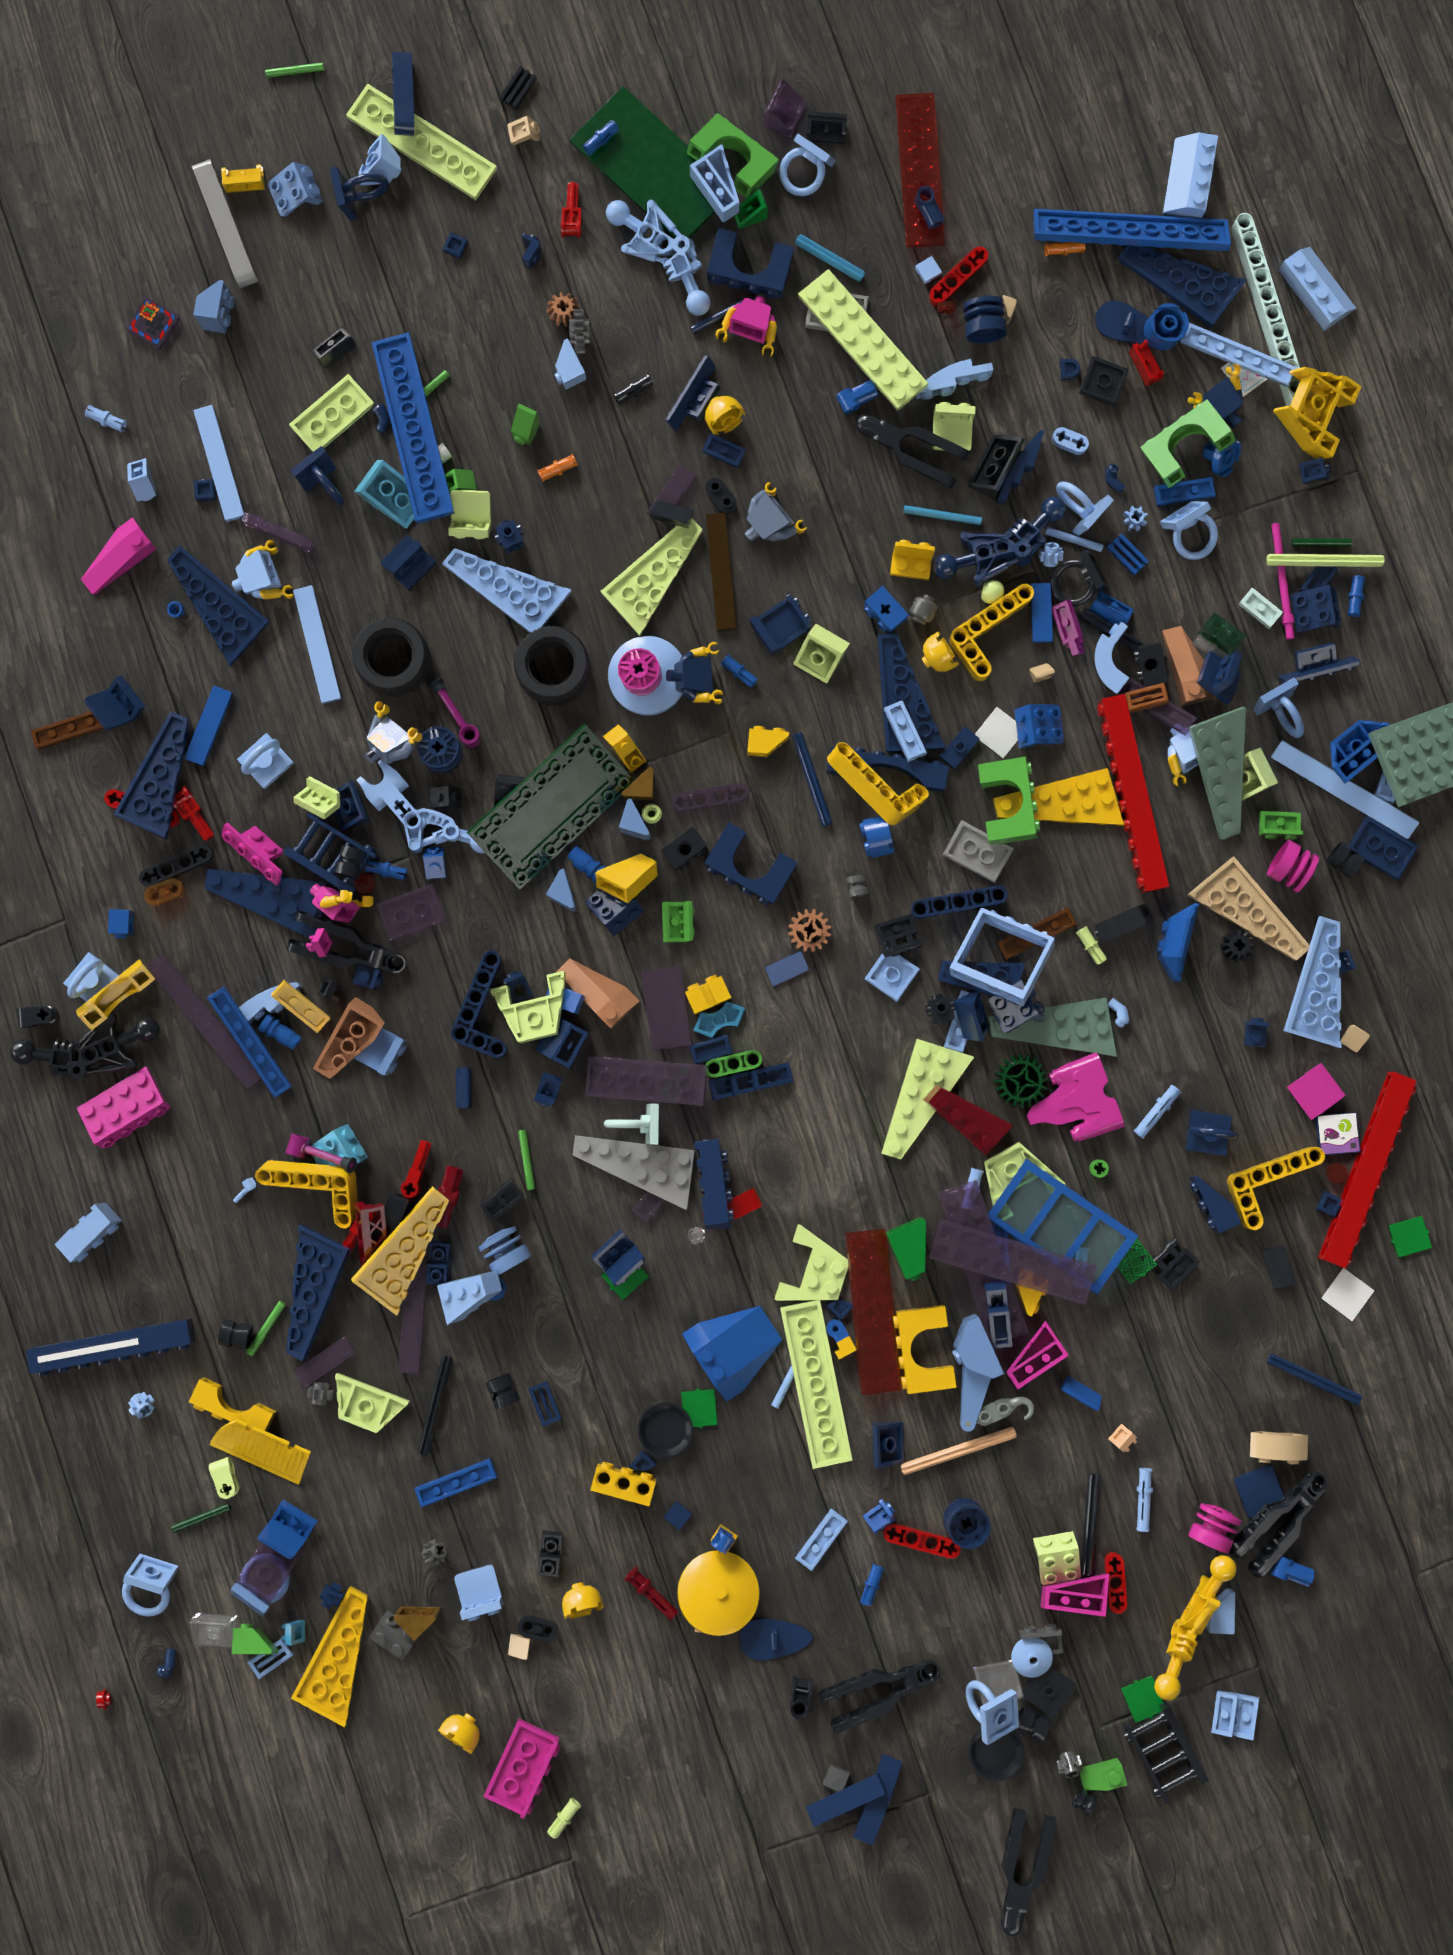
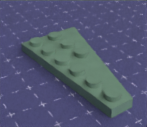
[1188,707,1246,840]
[988,998,1117,1057]

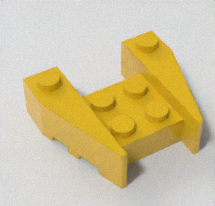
[1273,367,1362,459]

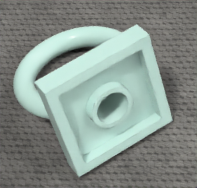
[604,1104,659,1145]

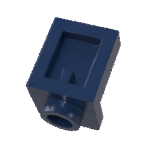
[1299,457,1332,484]
[352,964,384,990]
[1243,1018,1270,1047]

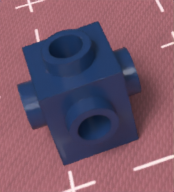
[494,519,525,554]

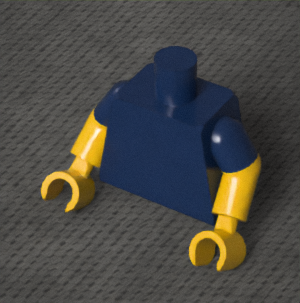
[1187,363,1243,428]
[666,642,723,704]

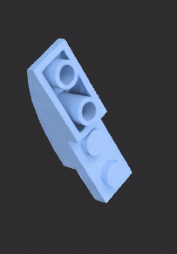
[916,359,993,400]
[239,982,303,1024]

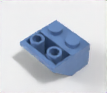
[193,280,234,333]

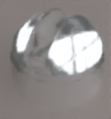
[688,1227,705,1244]

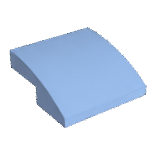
[1211,1691,1259,1740]

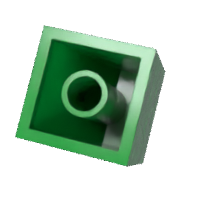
[884,1217,926,1281]

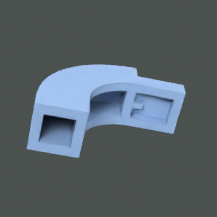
[1095,622,1129,694]

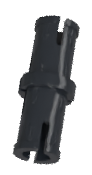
[613,374,653,405]

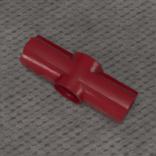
[436,1165,464,1228]

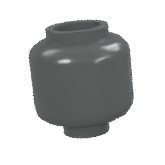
[909,594,938,626]

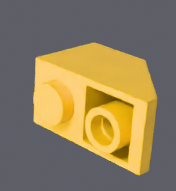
[603,724,647,773]
[747,726,789,757]
[1015,1268,1049,1317]

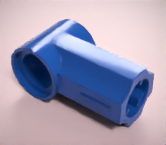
[836,380,878,415]
[1270,1555,1314,1587]

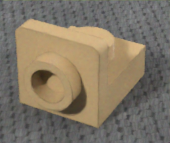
[507,116,540,145]

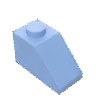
[554,339,586,390]
[127,458,156,502]
[1205,1588,1235,1634]

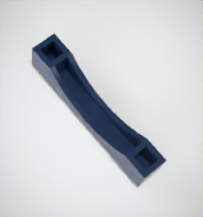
[826,745,949,793]

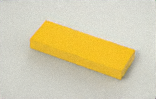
[271,980,331,1033]

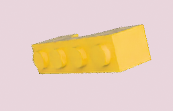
[76,959,155,1031]
[189,1377,277,1432]

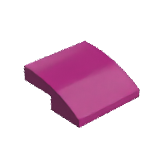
[1287,1063,1345,1120]

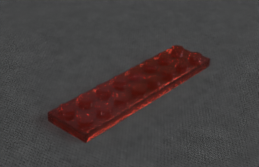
[895,92,945,248]
[845,1228,902,1395]

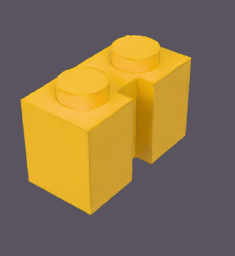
[685,974,731,1015]

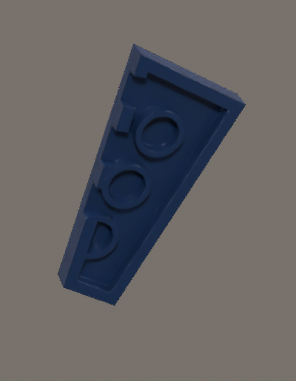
[937,961,1025,996]

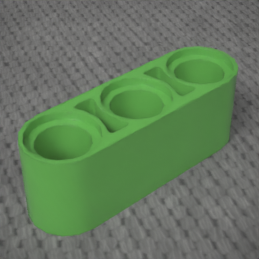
[705,1050,762,1078]

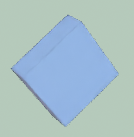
[915,256,942,284]

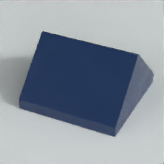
[334,780,371,832]
[953,990,989,1041]
[871,1421,905,1468]

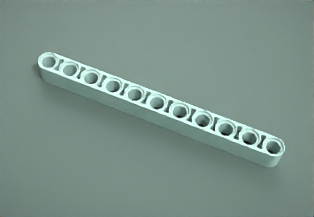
[1232,213,1300,406]

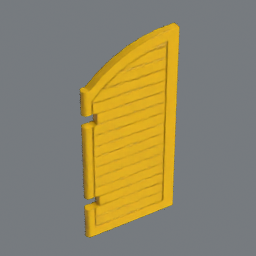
[210,1419,311,1485]

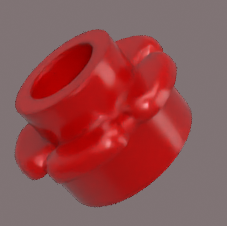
[96,1689,111,1710]

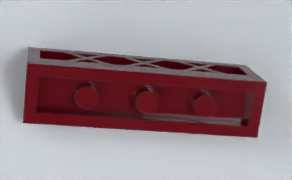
[354,1201,387,1267]

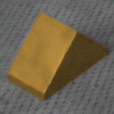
[621,766,654,800]

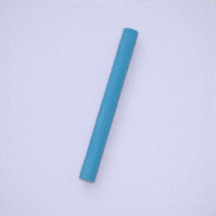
[903,505,982,525]

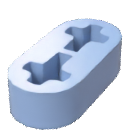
[1052,427,1089,455]

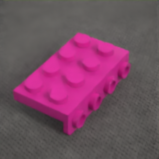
[77,1067,170,1148]
[483,1719,561,1819]

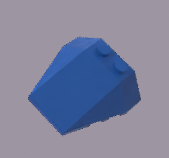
[682,1306,782,1402]

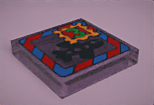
[126,297,180,351]

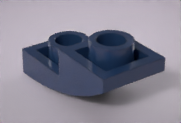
[426,1240,451,1285]

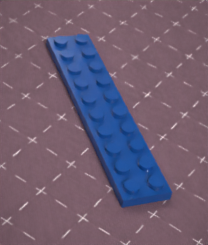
[1033,209,1231,251]
[371,332,455,524]

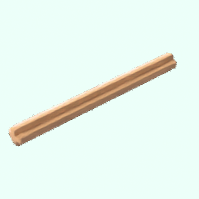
[900,1427,1017,1475]

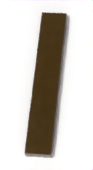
[706,513,736,631]

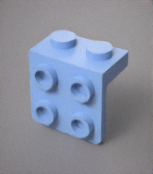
[454,1565,504,1621]

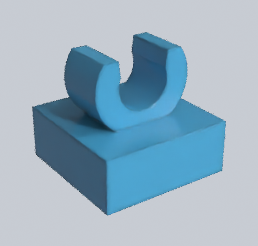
[281,1620,305,1646]

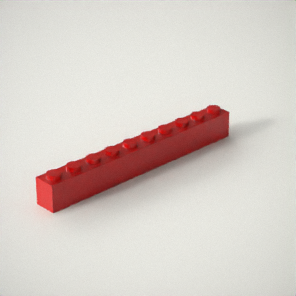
[1097,694,1169,894]
[1318,1072,1417,1268]

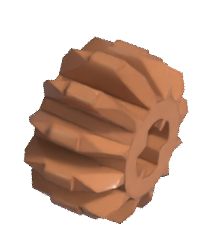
[547,292,580,327]

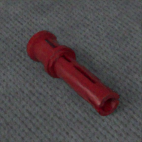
[624,1566,678,1621]

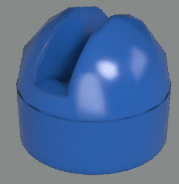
[167,601,185,618]

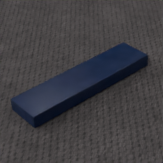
[806,1773,887,1827]

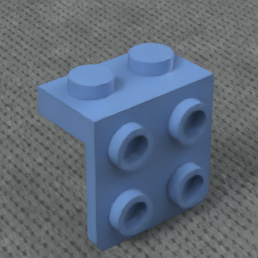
[268,162,323,217]
[355,1028,407,1076]

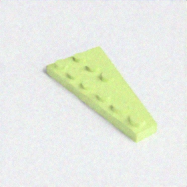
[601,518,702,636]
[881,1039,974,1160]

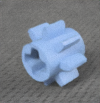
[1122,506,1148,532]
[1039,542,1064,567]
[128,1392,155,1419]

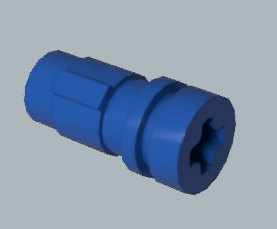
[567,846,606,884]
[258,1014,302,1050]

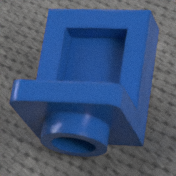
[423,846,446,879]
[863,1499,895,1534]

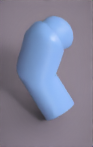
[1108,998,1129,1027]

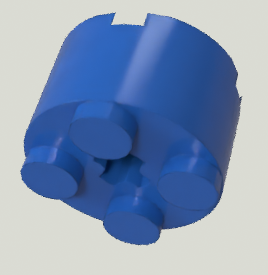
[1144,303,1189,350]
[859,816,895,858]

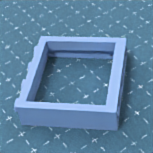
[950,908,1055,1007]

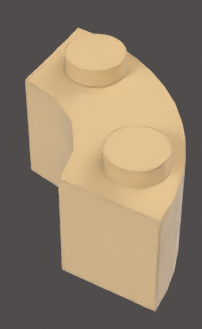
[1250,1431,1308,1464]

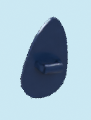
[1095,300,1148,344]
[739,1618,813,1661]

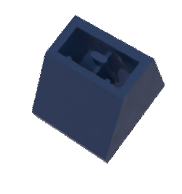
[536,1018,590,1069]

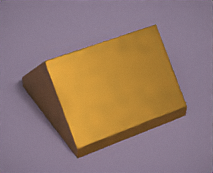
[394,1607,441,1641]

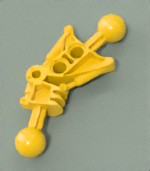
[1154,1555,1237,1701]

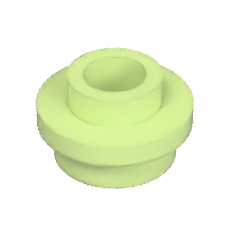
[642,804,662,824]

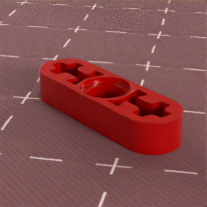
[1104,1552,1127,1614]

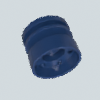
[963,295,1007,344]
[417,727,463,774]
[943,1498,991,1549]

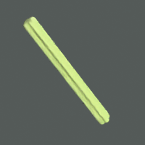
[1266,554,1385,567]

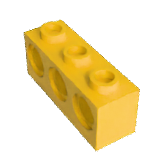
[591,1462,656,1506]

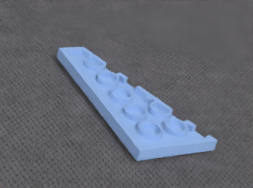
[442,548,572,633]
[1284,916,1342,1048]

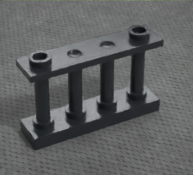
[1123,1701,1209,1804]

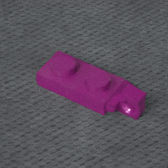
[1052,600,1085,656]

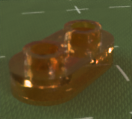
[144,878,184,906]

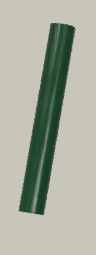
[1291,538,1352,546]
[171,1503,231,1533]

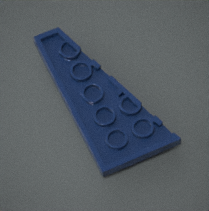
[1117,245,1247,327]
[877,633,946,753]
[113,711,190,840]
[205,869,327,937]
[286,1224,351,1361]

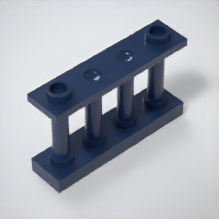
[283,813,379,897]

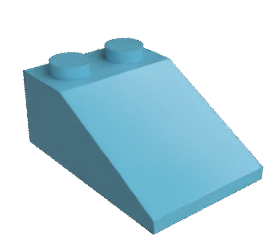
[354,460,414,529]

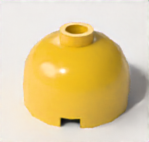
[705,396,745,435]
[922,632,959,672]
[562,1582,604,1619]
[438,1713,480,1754]

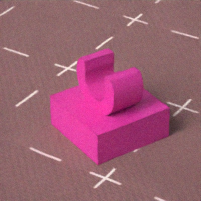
[306,928,332,957]

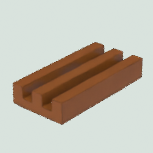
[1125,683,1169,713]

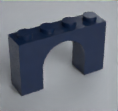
[707,228,794,299]
[704,822,798,906]

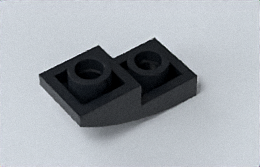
[538,1530,563,1577]

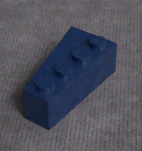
[694,1139,734,1231]

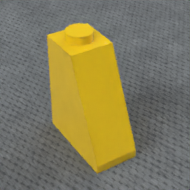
[595,854,658,903]

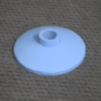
[1011,1638,1052,1677]

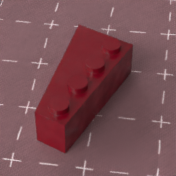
[923,1085,1013,1155]

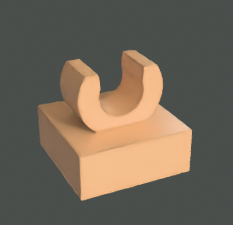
[1108,1424,1137,1452]

